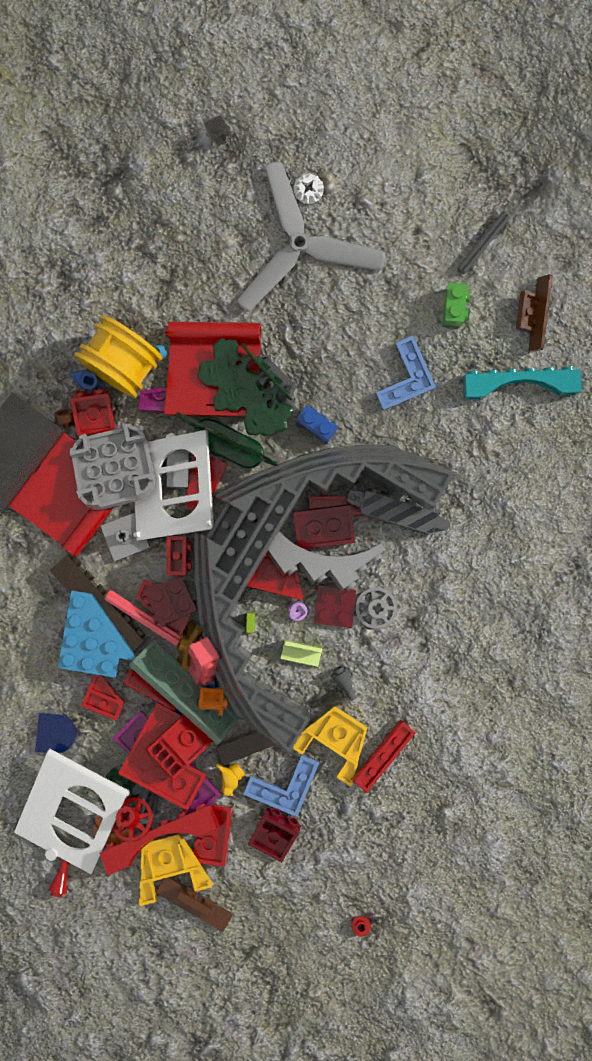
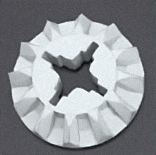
[294,173,324,204]

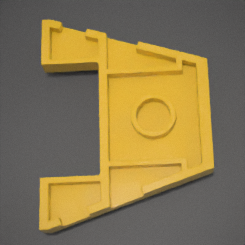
[293,706,367,787]
[139,833,213,906]

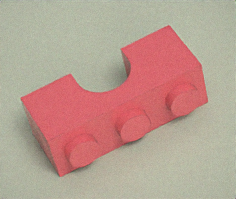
[188,637,219,687]

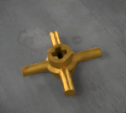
[176,621,203,671]

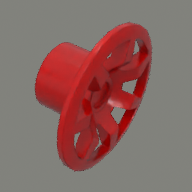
[113,797,153,842]

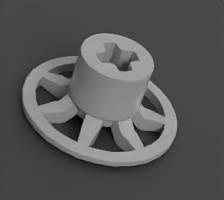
[355,587,397,629]

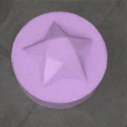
[287,601,307,621]

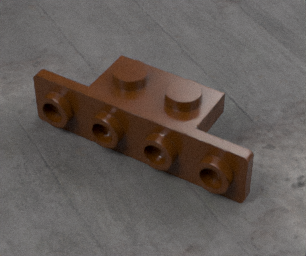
[516,274,553,352]
[156,877,232,932]

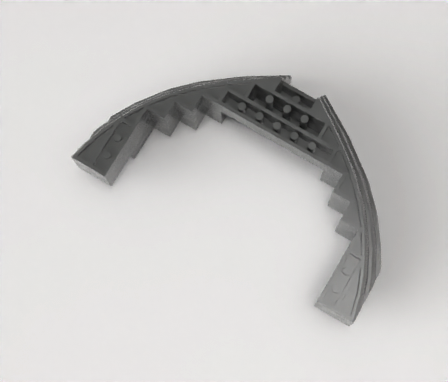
[194,444,455,753]

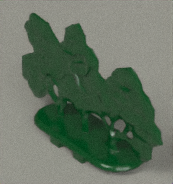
[197,338,293,436]
[175,412,278,469]

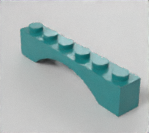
[462,366,582,400]

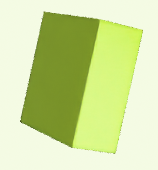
[246,613,255,633]

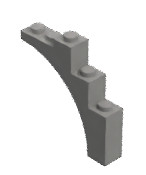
[267,531,385,591]

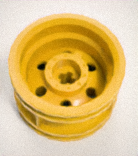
[73,315,163,399]

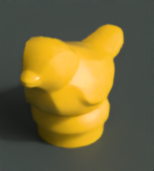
[215,762,245,796]

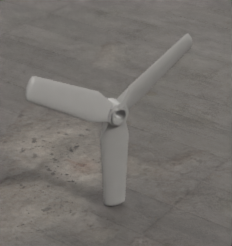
[237,162,386,311]

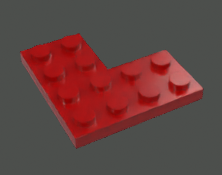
[118,703,206,811]

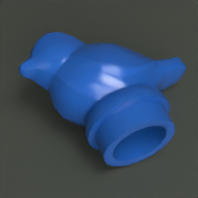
[70,370,105,390]

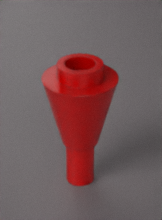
[48,859,69,898]

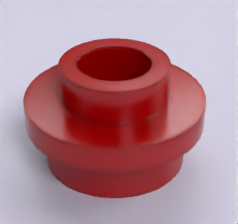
[351,916,371,937]

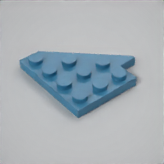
[58,591,136,678]

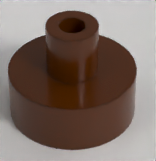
[54,408,74,428]

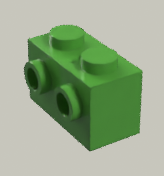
[442,282,470,328]

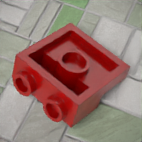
[70,388,116,436]

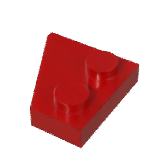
[81,674,125,721]

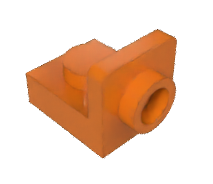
[199,688,228,716]

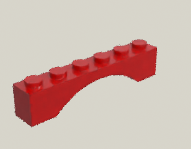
[100,804,220,876]

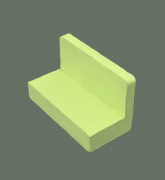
[281,640,322,667]

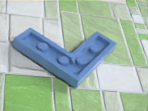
[376,336,436,411]
[243,754,319,817]

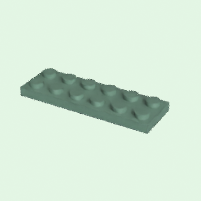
[129,640,240,744]

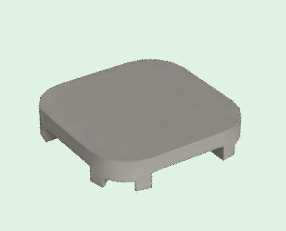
[70,424,155,510]

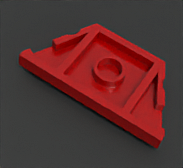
[247,553,303,601]

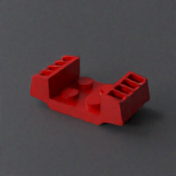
[145,714,213,780]

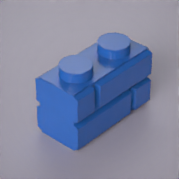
[296,405,339,444]

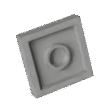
[101,513,151,562]

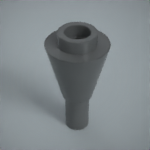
[331,666,357,701]

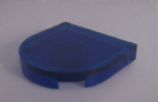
[35,712,77,753]

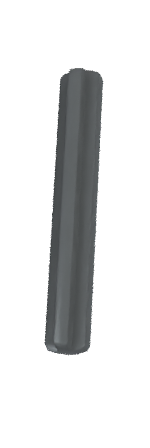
[457,211,510,274]

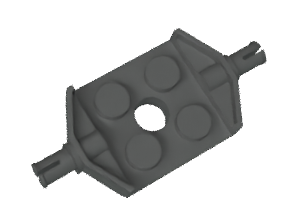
[258,355,298,414]

